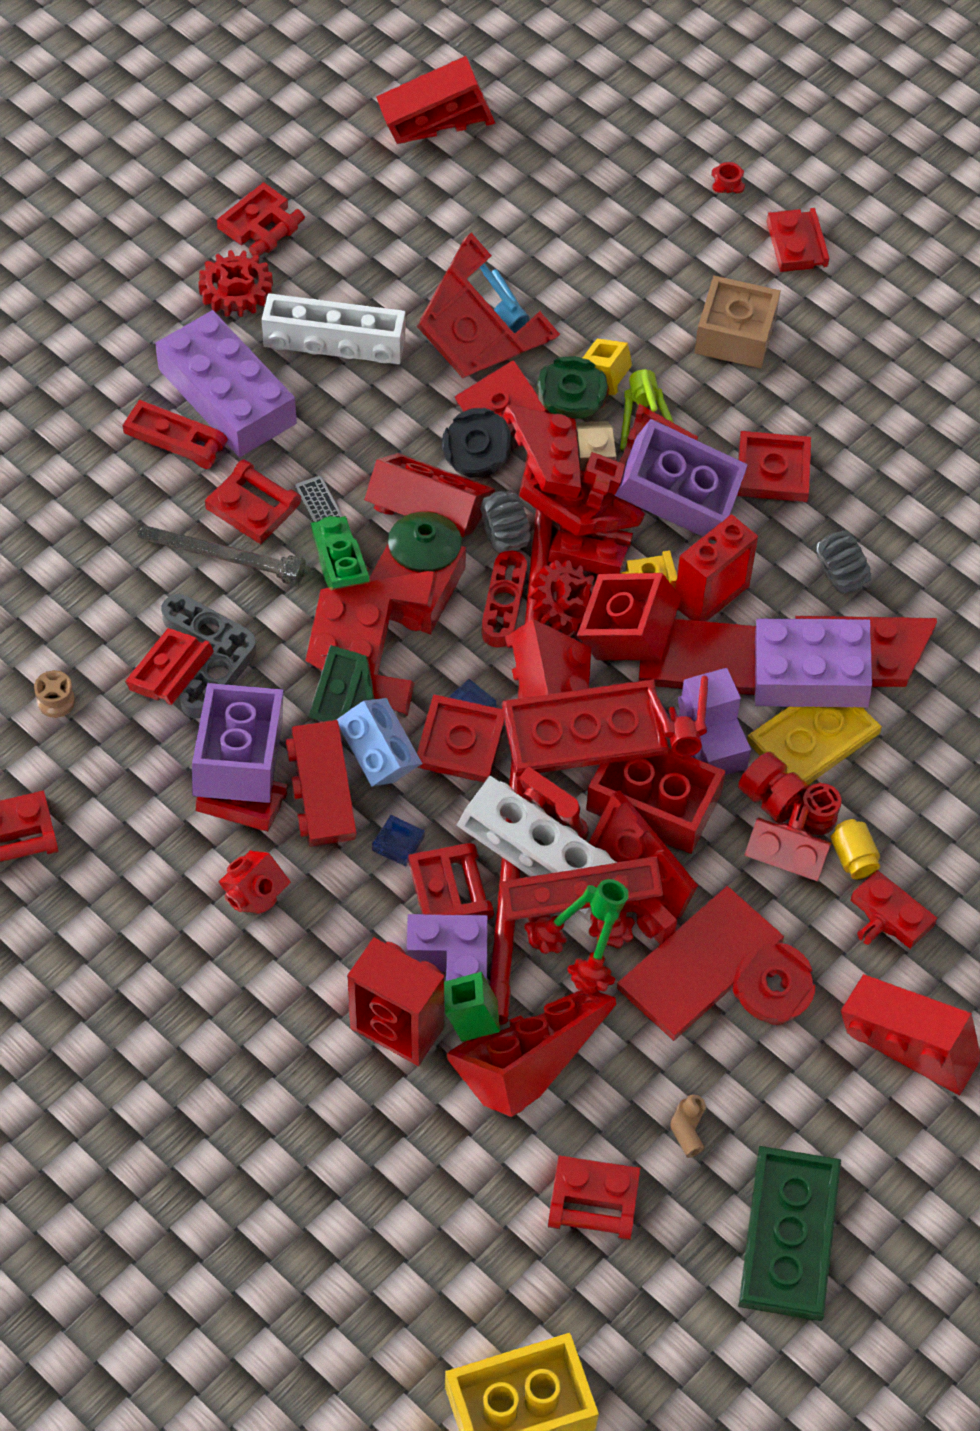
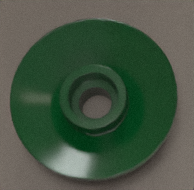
[388,512,461,572]

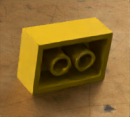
[445,1333,599,1431]

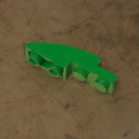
[310,516,370,590]

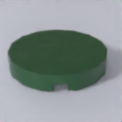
[537,356,608,419]

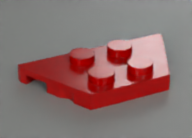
[519,453,646,536]
[795,616,937,687]

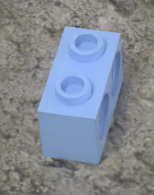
[337,698,422,787]

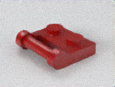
[205,459,302,545]
[519,766,589,840]
[0,790,59,862]
[408,843,494,920]
[548,1155,640,1240]

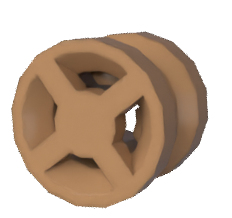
[34,670,75,718]

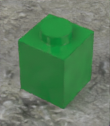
[444,972,500,1042]

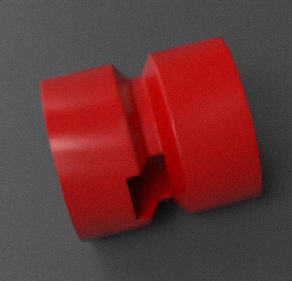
[738,751,810,824]

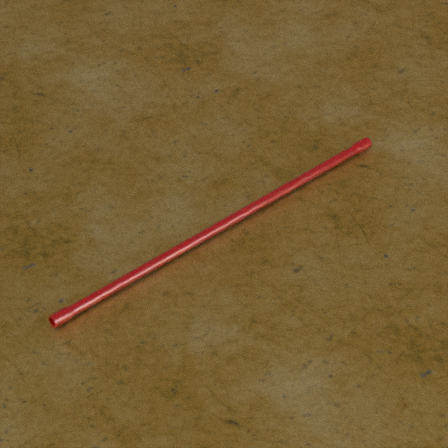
[489,410,553,1025]

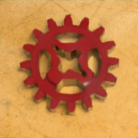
[198,250,273,317]
[529,560,595,639]

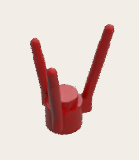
[647,676,708,757]

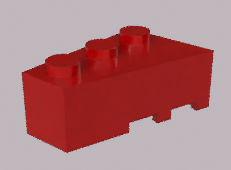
[841,974,980,1096]

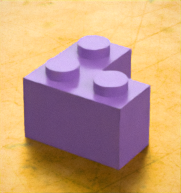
[678,668,751,775]
[407,914,487,981]

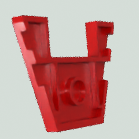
[417,232,560,378]
[305,571,437,716]

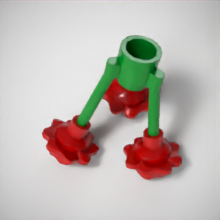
[524,879,635,994]

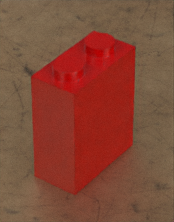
[369,534,466,635]

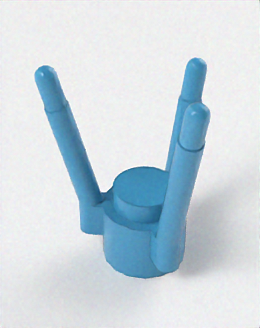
[479,263,529,333]

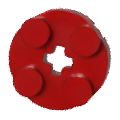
[733,943,815,1025]

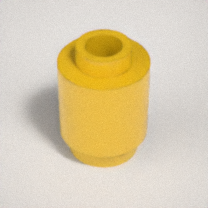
[830,819,880,880]

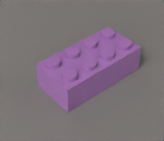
[155,310,297,458]

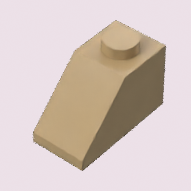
[576,421,616,472]

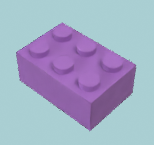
[614,419,748,537]
[755,619,872,707]
[192,683,283,803]

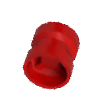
[799,783,842,835]

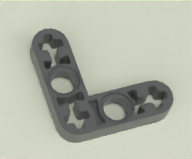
[161,594,256,718]

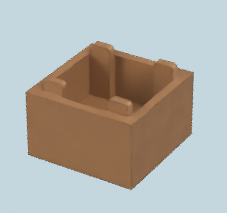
[694,276,781,369]

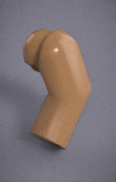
[670,1094,706,1158]

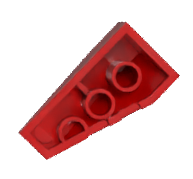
[446,990,617,1117]

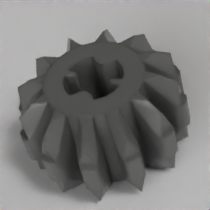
[480,490,531,553]
[816,530,871,594]

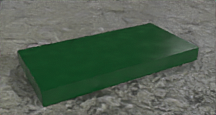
[738,1146,841,1321]

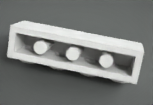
[262,293,406,364]

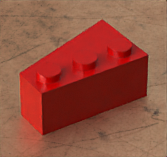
[376,56,496,144]
[505,619,592,698]
[285,720,357,847]

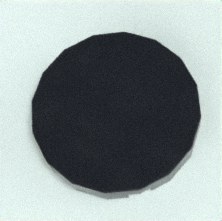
[442,408,513,478]

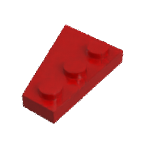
[503,404,581,499]
[588,790,698,919]

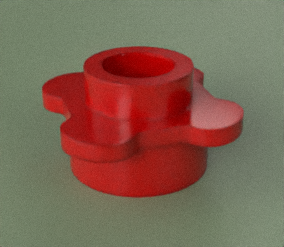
[711,162,745,193]

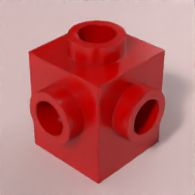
[218,850,291,914]

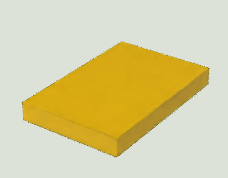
[747,707,882,784]

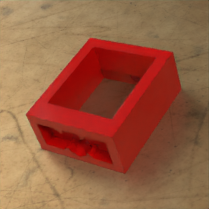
[675,514,758,622]

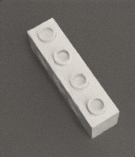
[456,776,617,914]

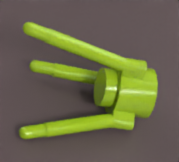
[620,369,674,451]

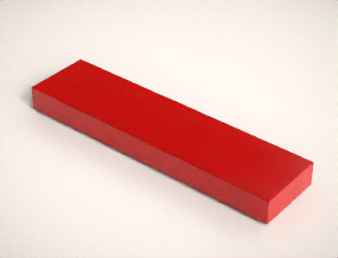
[500,856,663,921]

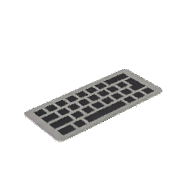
[295,476,343,522]

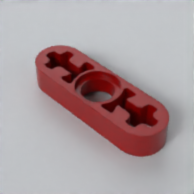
[481,550,527,648]

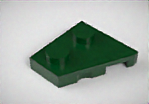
[308,645,375,722]

